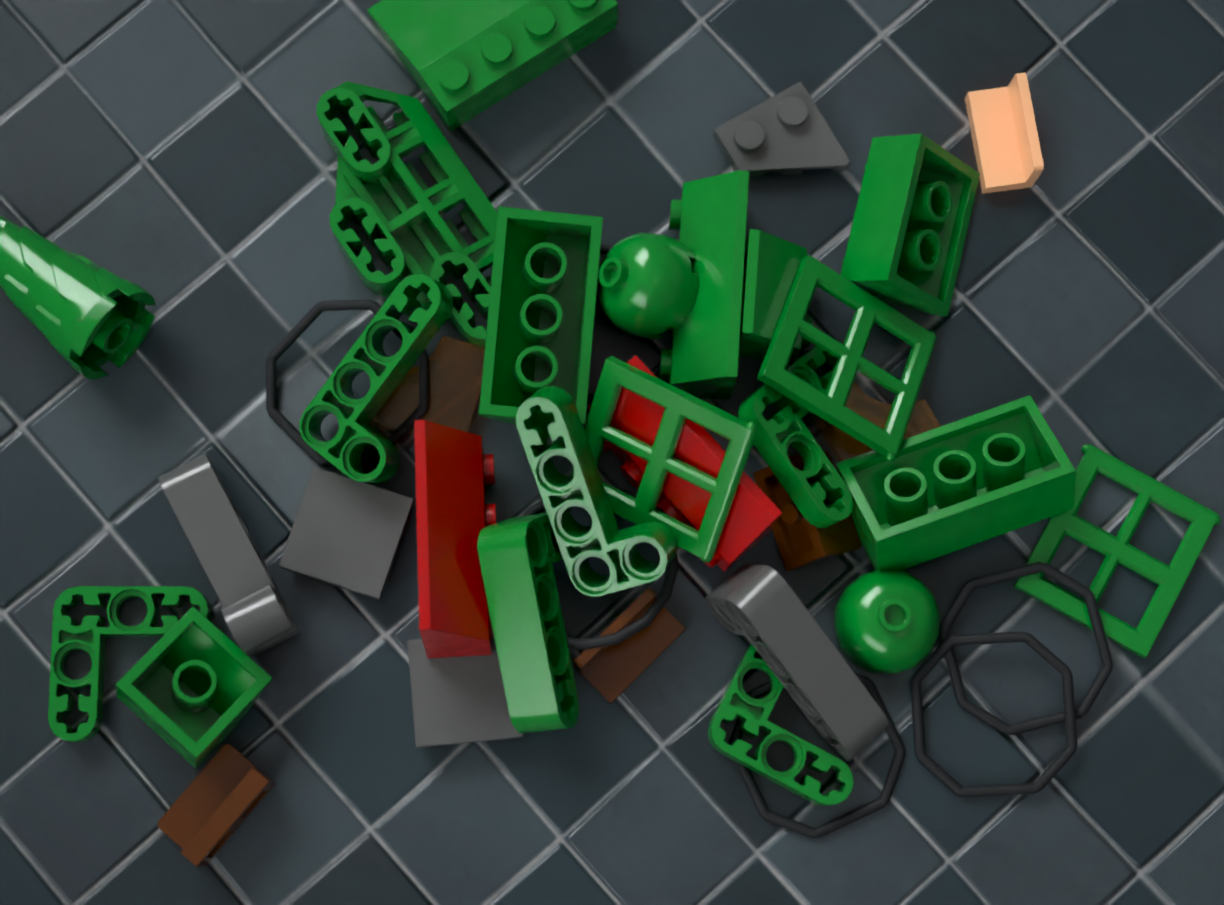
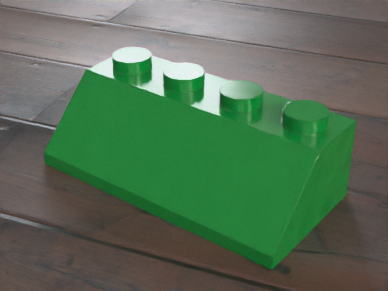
[659,170,749,400]
[479,206,603,428]
[836,395,1076,572]

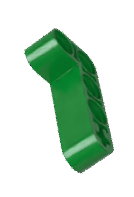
[299,274,453,483]
[515,386,677,597]
[477,513,579,733]

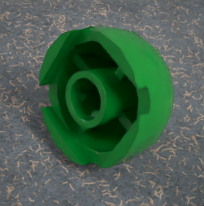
[596,232,699,340]
[834,570,940,674]

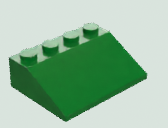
[367,0,618,132]

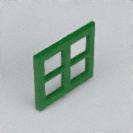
[757,255,937,462]
[570,356,758,563]
[1013,444,1221,658]

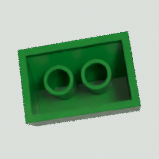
[840,133,980,316]

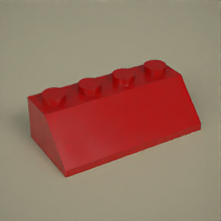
[586,355,783,573]
[414,420,497,658]

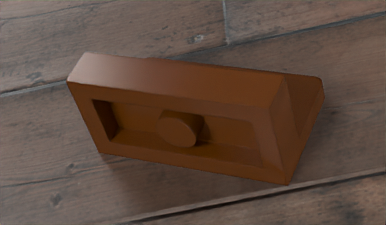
[753,451,861,572]
[573,587,686,705]
[157,744,276,867]

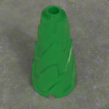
[0,215,156,379]

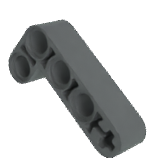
[158,453,300,658]
[704,563,889,761]

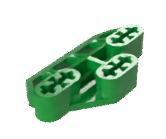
[316,81,498,351]

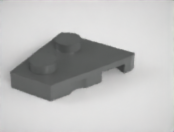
[713,81,851,177]

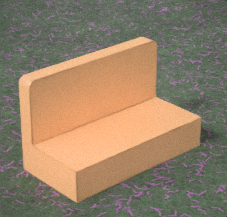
[965,72,1044,194]

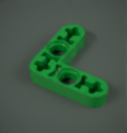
[738,346,853,528]
[48,586,212,743]
[707,643,854,806]

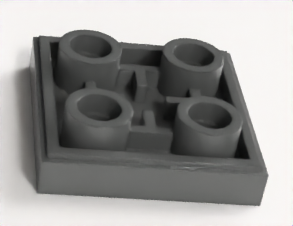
[278,467,415,601]
[407,638,524,748]

